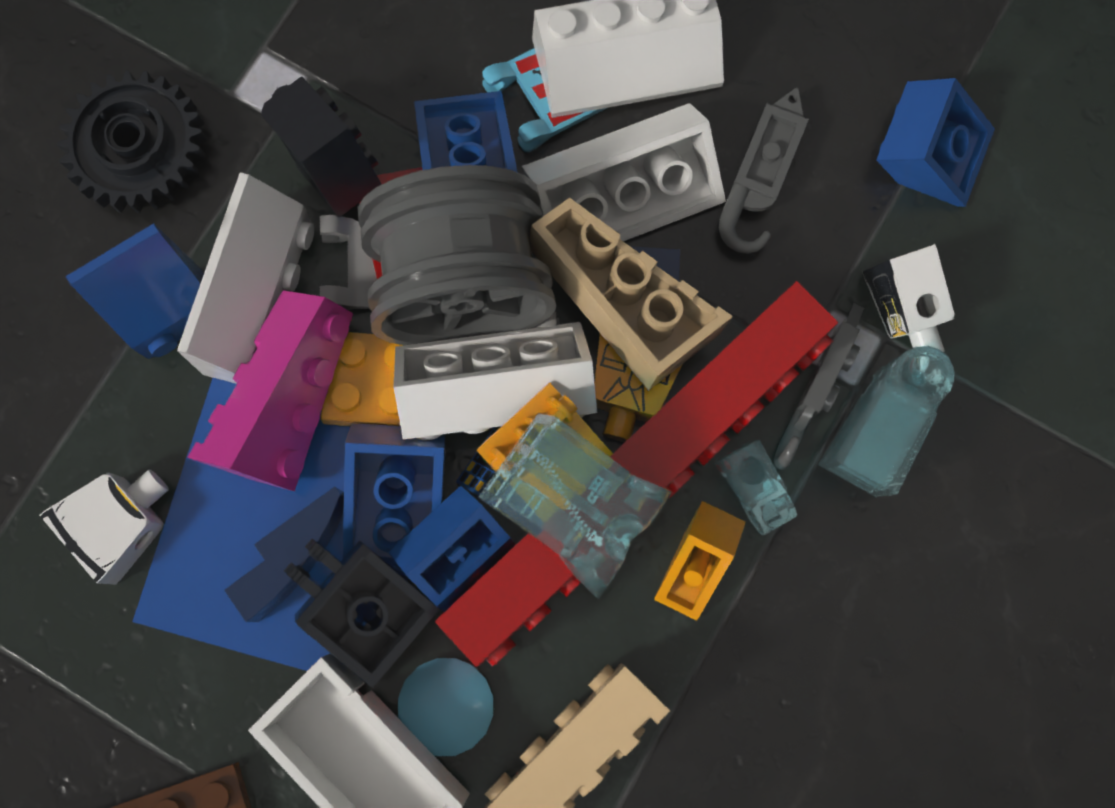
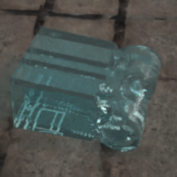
[818,346,954,497]
[478,413,672,599]

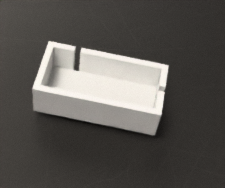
[248,653,470,808]

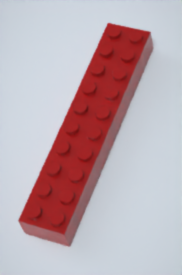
[435,281,839,667]

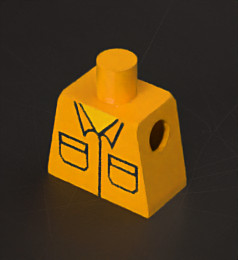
[594,334,683,442]

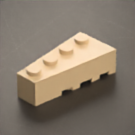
[529,197,733,391]
[485,663,670,808]

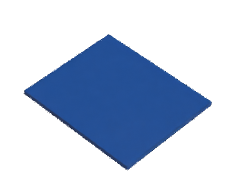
[132,378,377,681]

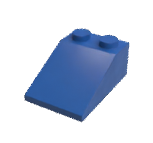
[414,91,517,172]
[66,223,204,359]
[343,423,446,580]

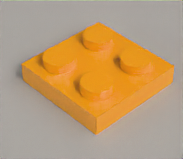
[321,332,403,426]

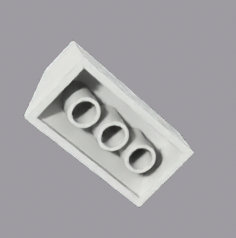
[532,0,724,118]
[522,103,726,241]
[177,172,314,384]
[393,322,597,441]

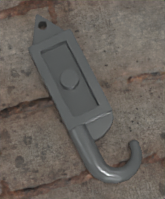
[719,88,809,254]
[774,303,864,470]

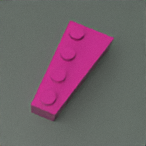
[187,290,353,492]

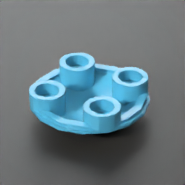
[398,658,493,756]

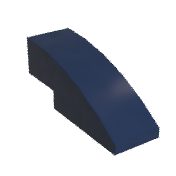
[224,487,344,622]

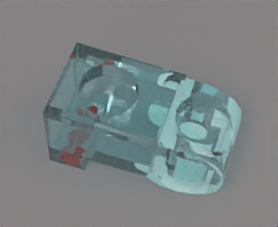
[713,440,797,536]

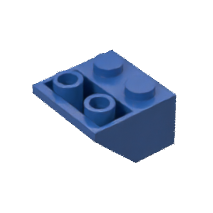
[388,486,515,612]

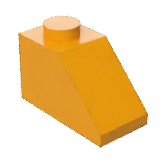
[654,501,746,621]

